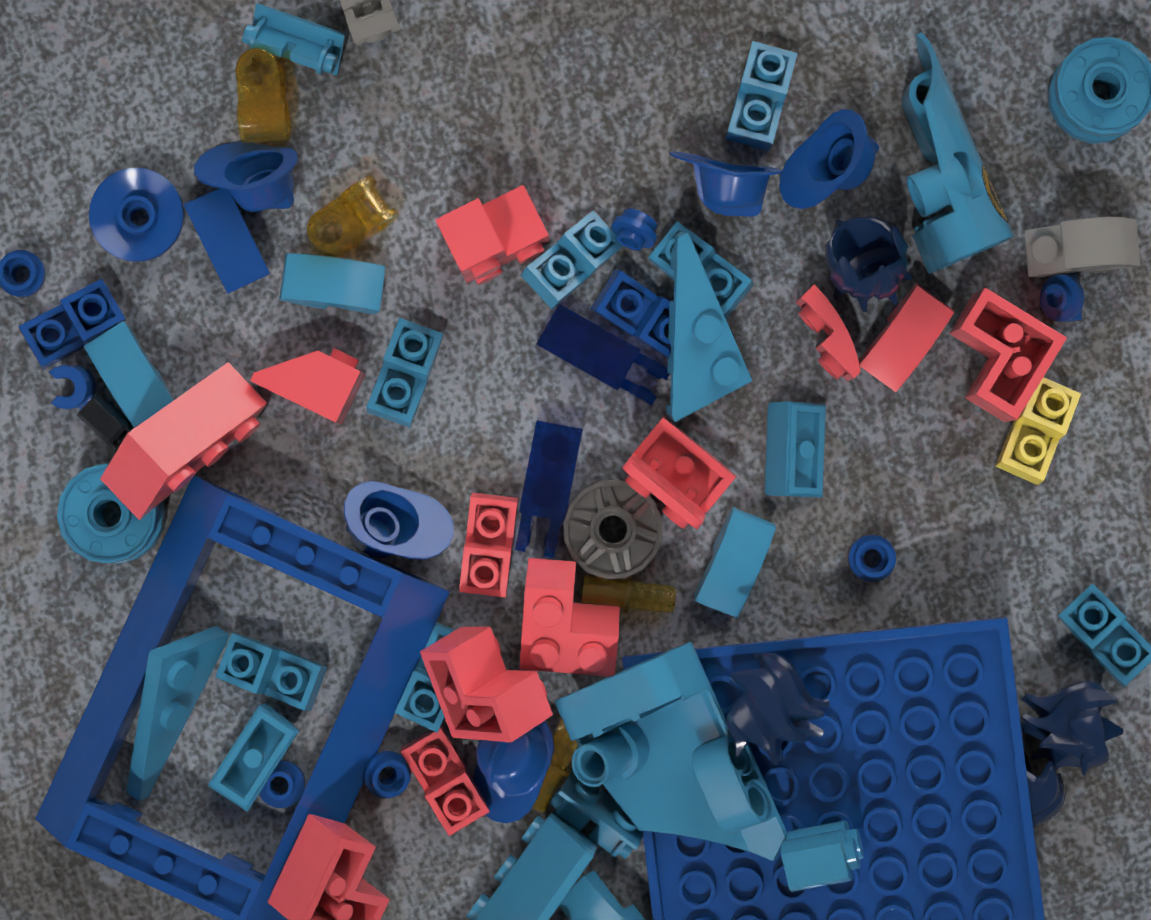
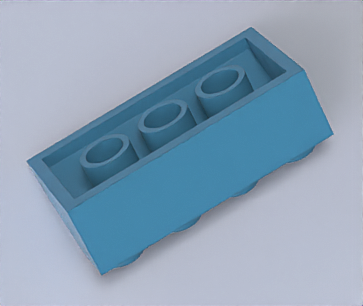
[466,810,598,920]

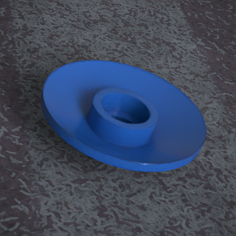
[89,168,184,262]

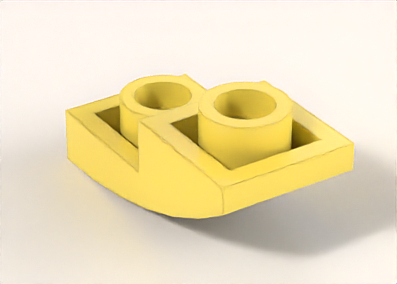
[995,377,1081,485]

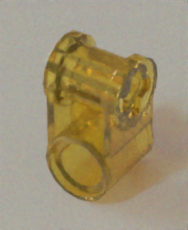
[235,48,291,143]
[307,175,400,257]

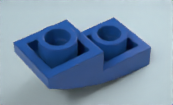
[183,188,270,294]
[590,270,671,358]
[18,279,126,370]

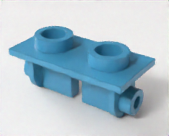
[242,3,346,76]
[549,769,643,859]

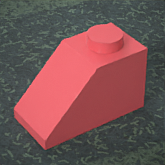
[250,348,366,425]

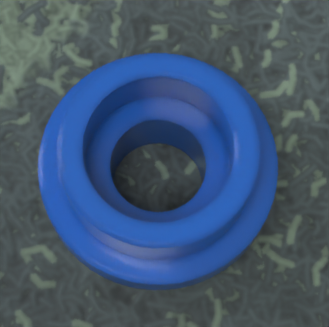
[611,209,657,251]
[0,250,46,297]
[848,535,896,582]
[363,751,411,799]
[259,760,305,808]

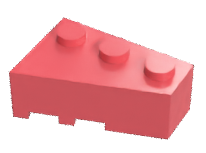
[100,362,267,520]

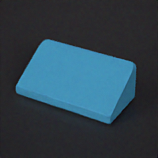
[765,401,826,498]
[207,703,300,811]

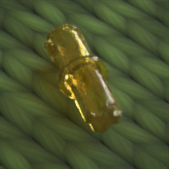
[582,575,676,614]
[532,720,578,813]

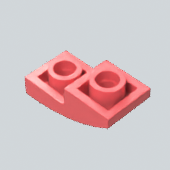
[858,283,954,392]
[796,284,861,382]
[459,492,518,598]
[400,724,490,836]

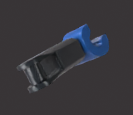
[48,365,134,453]

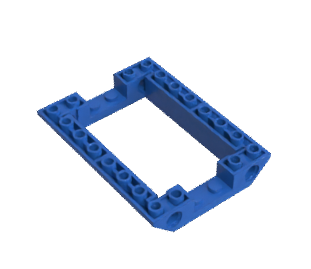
[35,475,450,920]

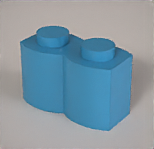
[781,820,864,892]

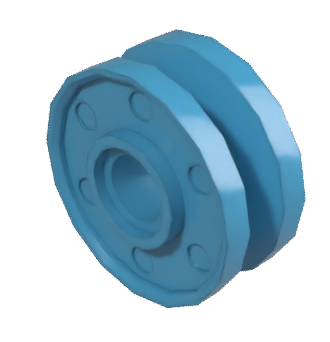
[1047,37,1151,144]
[57,464,166,564]

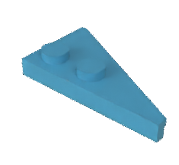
[666,231,752,422]
[126,626,229,801]

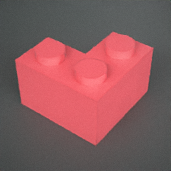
[435,185,550,285]
[949,288,1067,422]
[519,558,620,677]
[420,627,553,742]
[267,814,390,920]

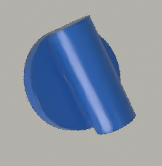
[1040,273,1084,323]

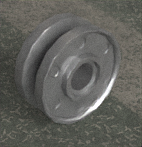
[563,479,663,579]

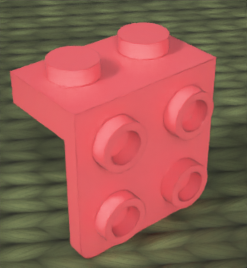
[622,416,737,530]

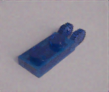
[536,304,670,406]
[515,420,583,558]

